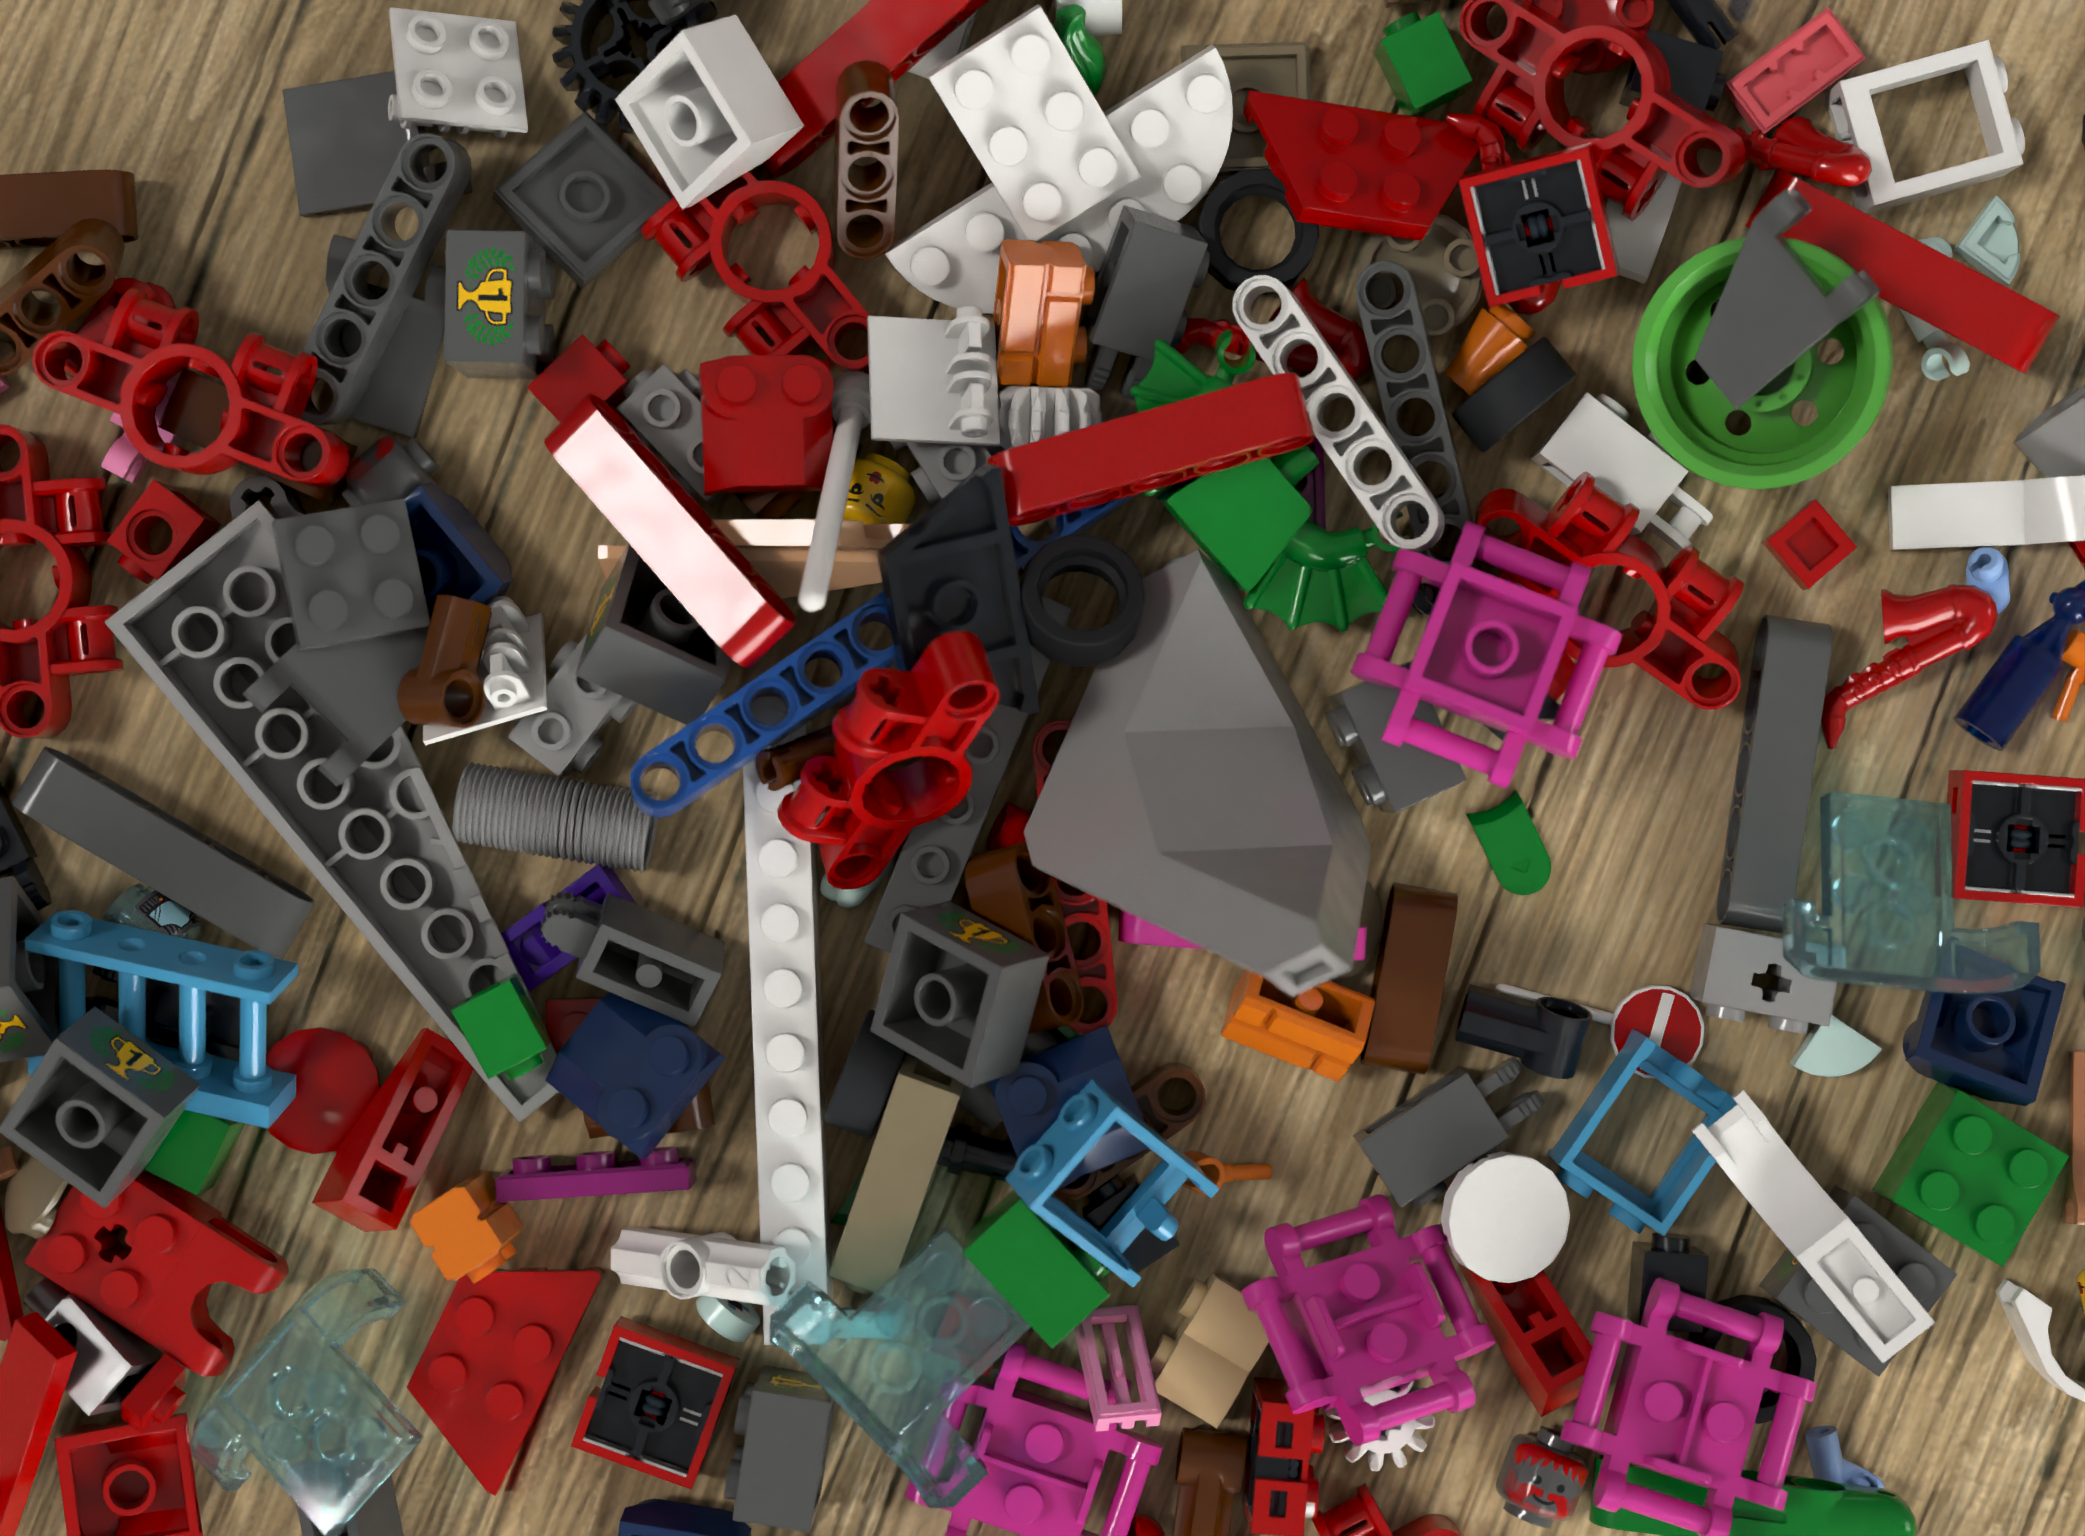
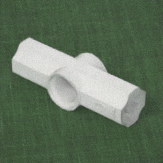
[611,1226,795,1306]

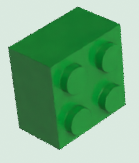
[1872,1082,2070,1267]
[962,1189,1110,1349]

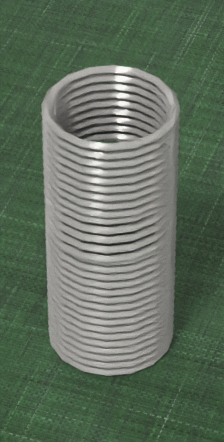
[453,762,659,873]

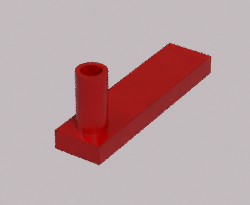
[0,1311,78,1536]

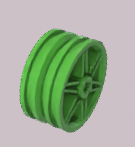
[1632,237,1894,489]

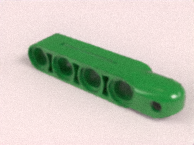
[1589,1454,1917,1536]

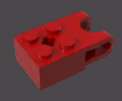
[24,1170,289,1377]

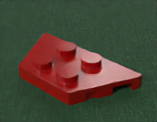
[1243,90,1479,241]
[406,1267,605,1496]

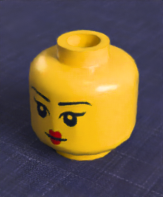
[843,453,916,524]

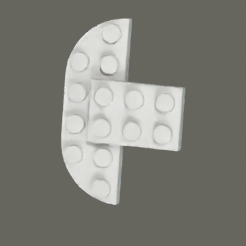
[885,4,1233,314]

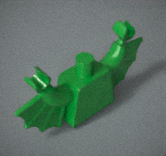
[1130,330,1409,632]

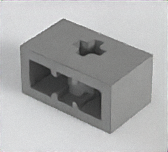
[1689,923,1843,1034]

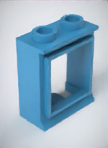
[1547,1029,1737,1236]
[1005,1079,1220,1288]

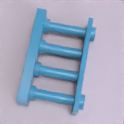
[25,910,298,1128]

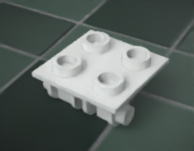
[388,7,528,138]
[867,306,1000,446]
[423,596,547,745]

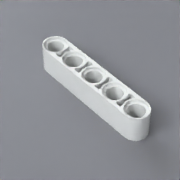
[1233,275,1444,552]

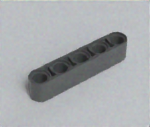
[301,133,472,425]
[1355,261,1474,565]
[1717,615,1832,933]
[12,746,316,959]

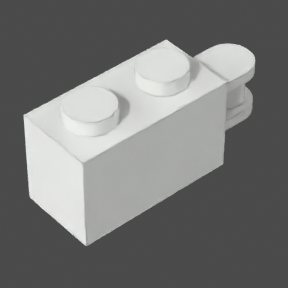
[1530,392,1713,551]

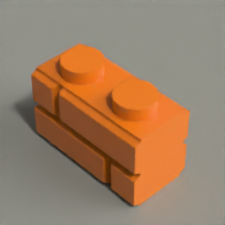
[992,239,1095,387]
[1221,969,1376,1082]
[409,1170,524,1284]

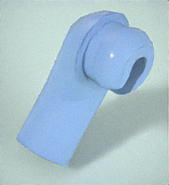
[1966,546,2010,615]
[1805,1426,1885,1489]

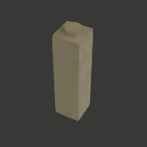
[828,1053,965,1297]

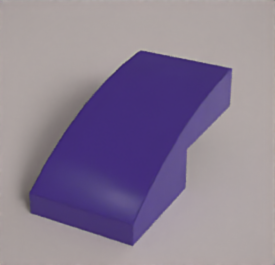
[501,864,638,991]

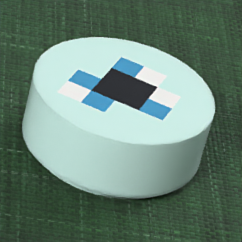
[696,1296,761,1342]

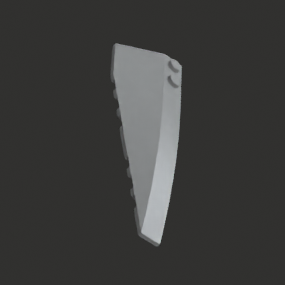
[105,500,559,1123]

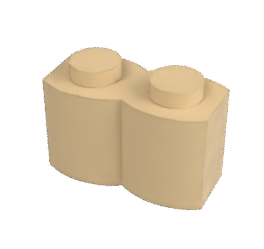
[1149,1272,1269,1428]

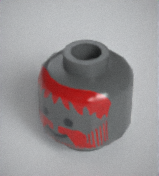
[342,436,439,507]
[1496,1426,1589,1528]

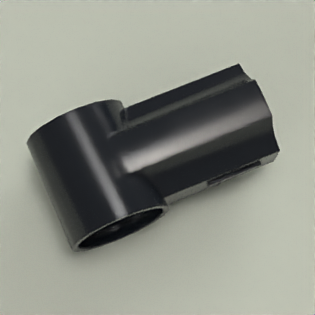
[1455,984,1593,1079]

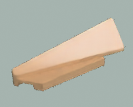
[598,520,911,599]

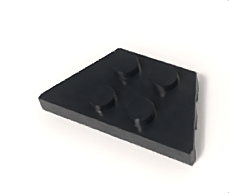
[877,464,1040,714]

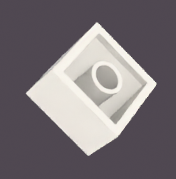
[615,14,804,209]

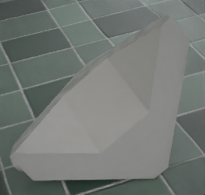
[1024,549,1372,997]

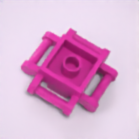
[1350,520,1622,789]
[1241,1194,1496,1446]
[1560,1277,1817,1536]
[904,1340,1164,1536]

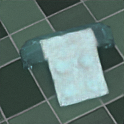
[1782,791,2041,994]
[770,1227,1031,1508]
[190,1268,424,1535]

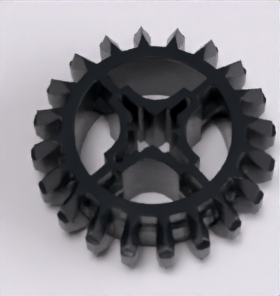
[552,0,718,134]

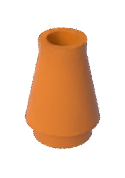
[1443,304,1536,396]

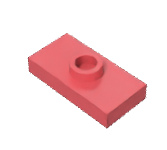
[1723,7,1866,134]

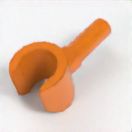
[2051,630,2085,723]
[1182,1150,1272,1195]

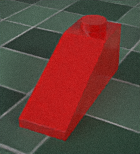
[312,1028,474,1232]
[1450,1247,1592,1418]

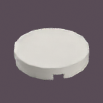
[1441,1151,1570,1283]

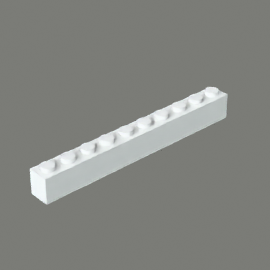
[743,696,833,1345]

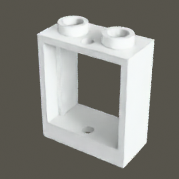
[1824,40,2025,214]

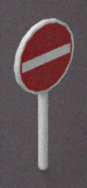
[1495,983,1705,1079]

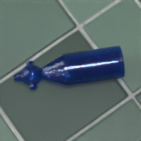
[1954,580,2085,751]

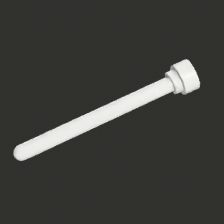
[799,371,871,612]

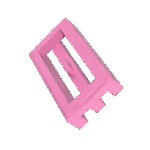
[1074,1305,1162,1432]

